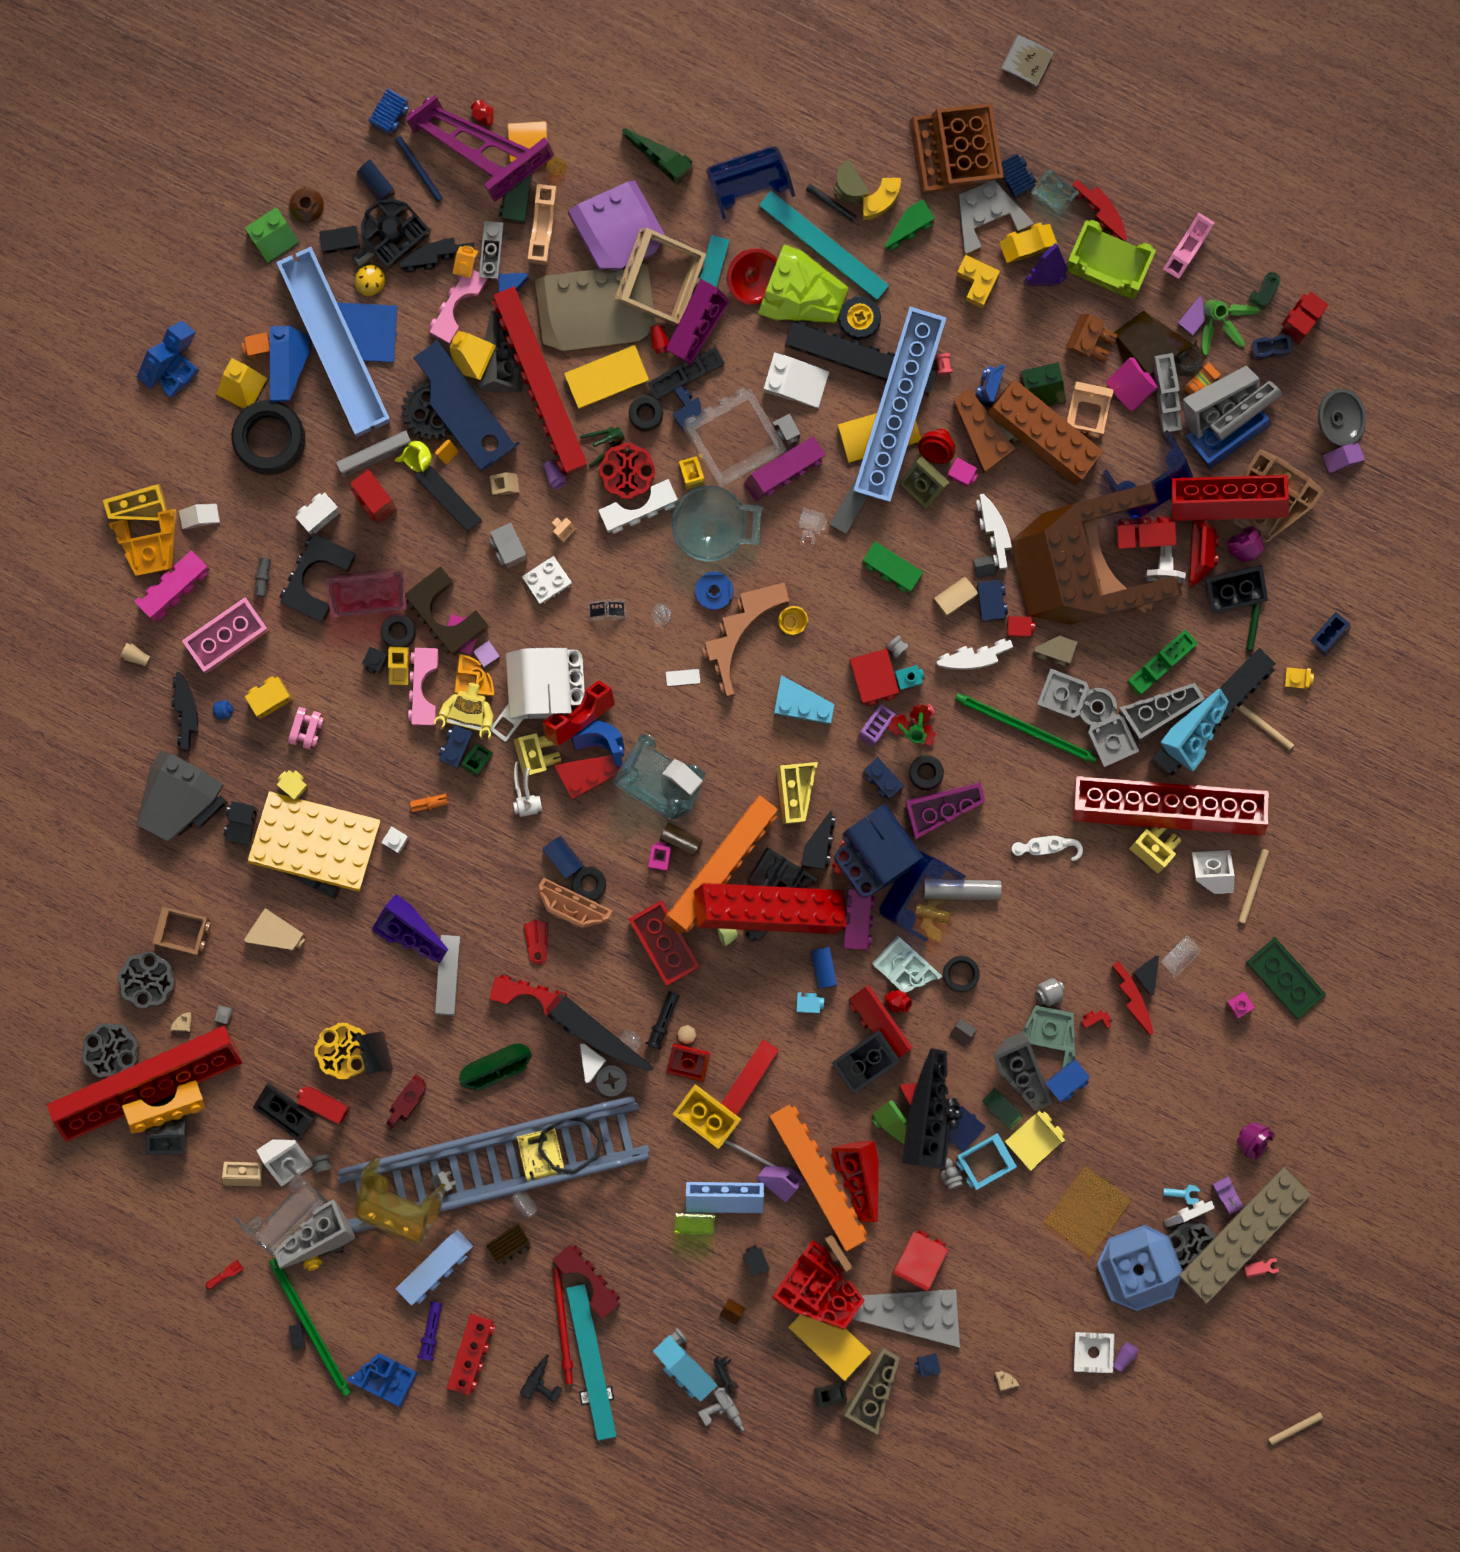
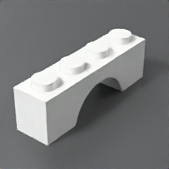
[599,479,678,534]

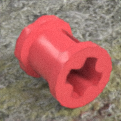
[934,353,953,375]

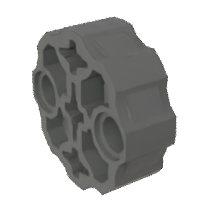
[118,952,176,1009]
[82,1023,140,1078]
[1167,1222,1216,1266]

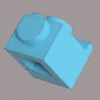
[796,992,824,1013]

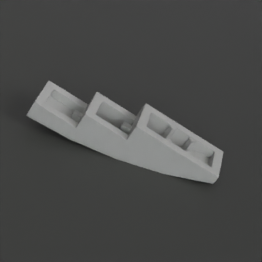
[1154,353,1182,433]
[435,935,460,1016]

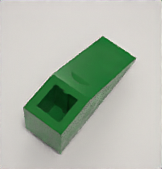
[884,199,935,251]

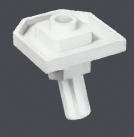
[1144,545,1186,583]

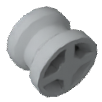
[885,635,909,659]

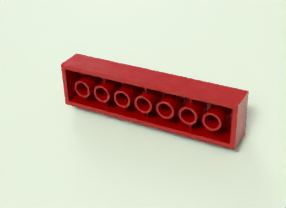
[693,883,847,934]

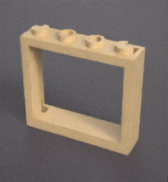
[614,228,706,325]

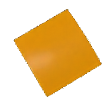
[508,122,548,162]

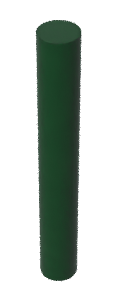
[1246,602,1262,651]

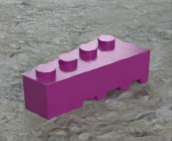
[666,279,731,365]
[905,782,986,839]

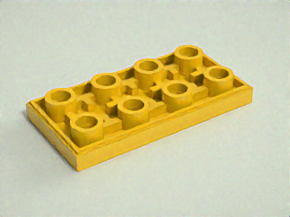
[564,345,649,409]
[788,1314,871,1381]

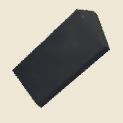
[1205,565,1268,614]
[253,1083,317,1141]

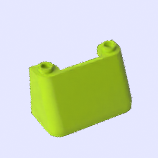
[1066,220,1156,299]

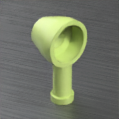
[717,929,738,946]

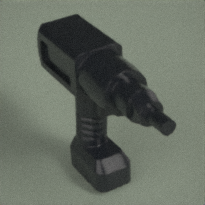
[520,1354,562,1403]

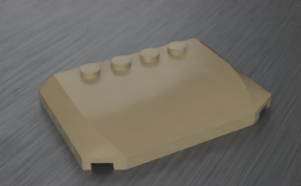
[535,264,656,352]

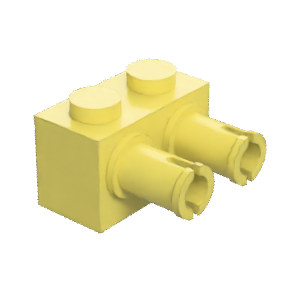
[514,733,561,777]
[1129,827,1181,874]

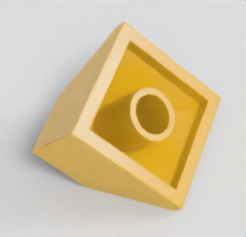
[450,330,496,380]
[216,358,267,409]

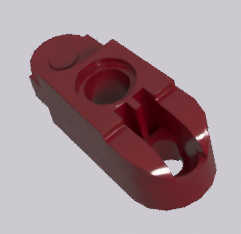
[386,1074,426,1129]

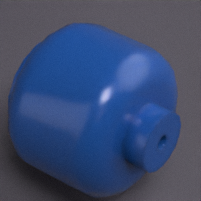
[213,700,234,720]

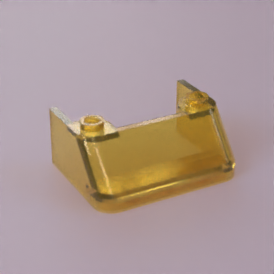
[355,1156,445,1244]

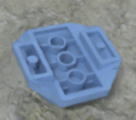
[1097,1224,1183,1311]

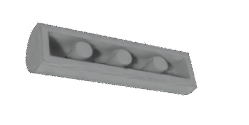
[1209,380,1282,441]
[336,430,411,477]
[923,879,1001,901]

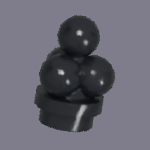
[946,1098,963,1130]

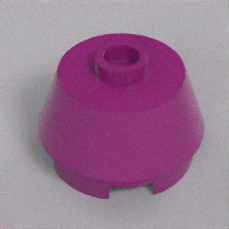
[1226,526,1265,563]
[1237,1122,1275,1160]

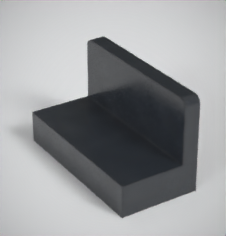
[319,226,361,255]

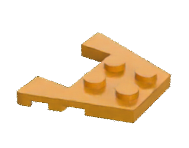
[109,509,176,576]

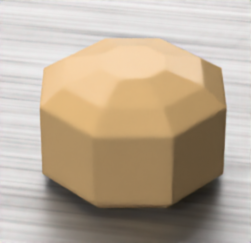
[677,1025,696,1044]

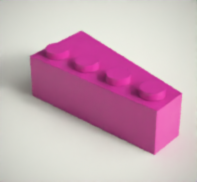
[134,550,209,622]

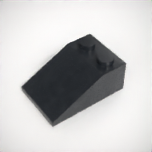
[831,1030,901,1094]

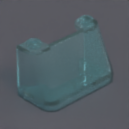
[613,734,706,819]

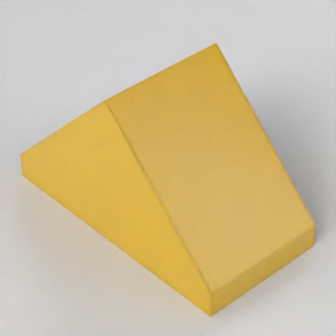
[679,456,705,490]

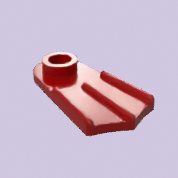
[524,919,548,965]

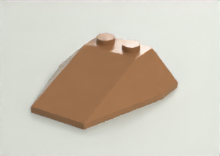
[1234,449,1324,544]

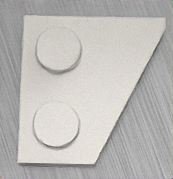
[1163,1200,1214,1228]

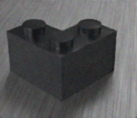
[223,801,258,846]

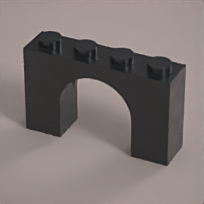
[279,534,357,624]

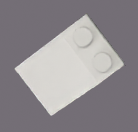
[764,352,829,408]

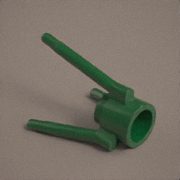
[580,427,625,468]

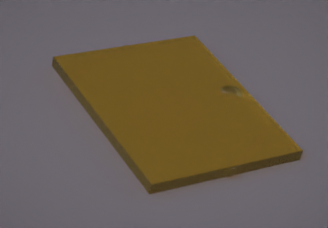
[1044,1166,1132,1256]

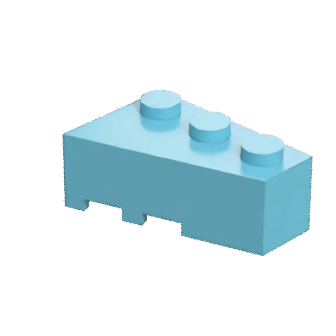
[653,1335,717,1402]

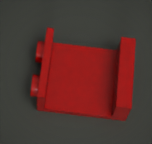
[849,649,899,707]

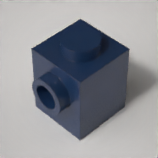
[914,1353,941,1377]

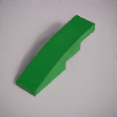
[1126,629,1198,696]

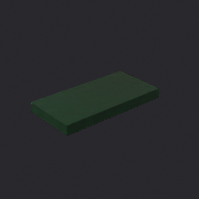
[1246,937,1326,1020]

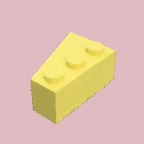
[776,762,818,825]

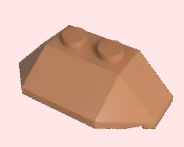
[537,878,613,929]

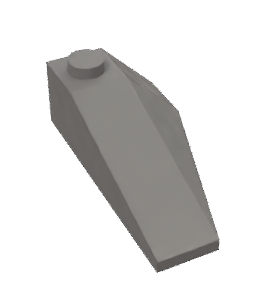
[274,1199,355,1269]

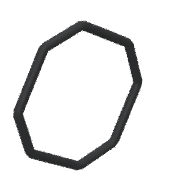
[538,1117,602,1174]

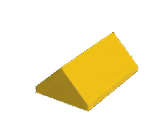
[673,1084,741,1149]

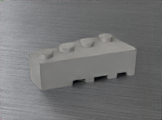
[1183,366,1260,439]

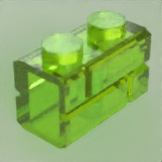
[675,1214,714,1235]

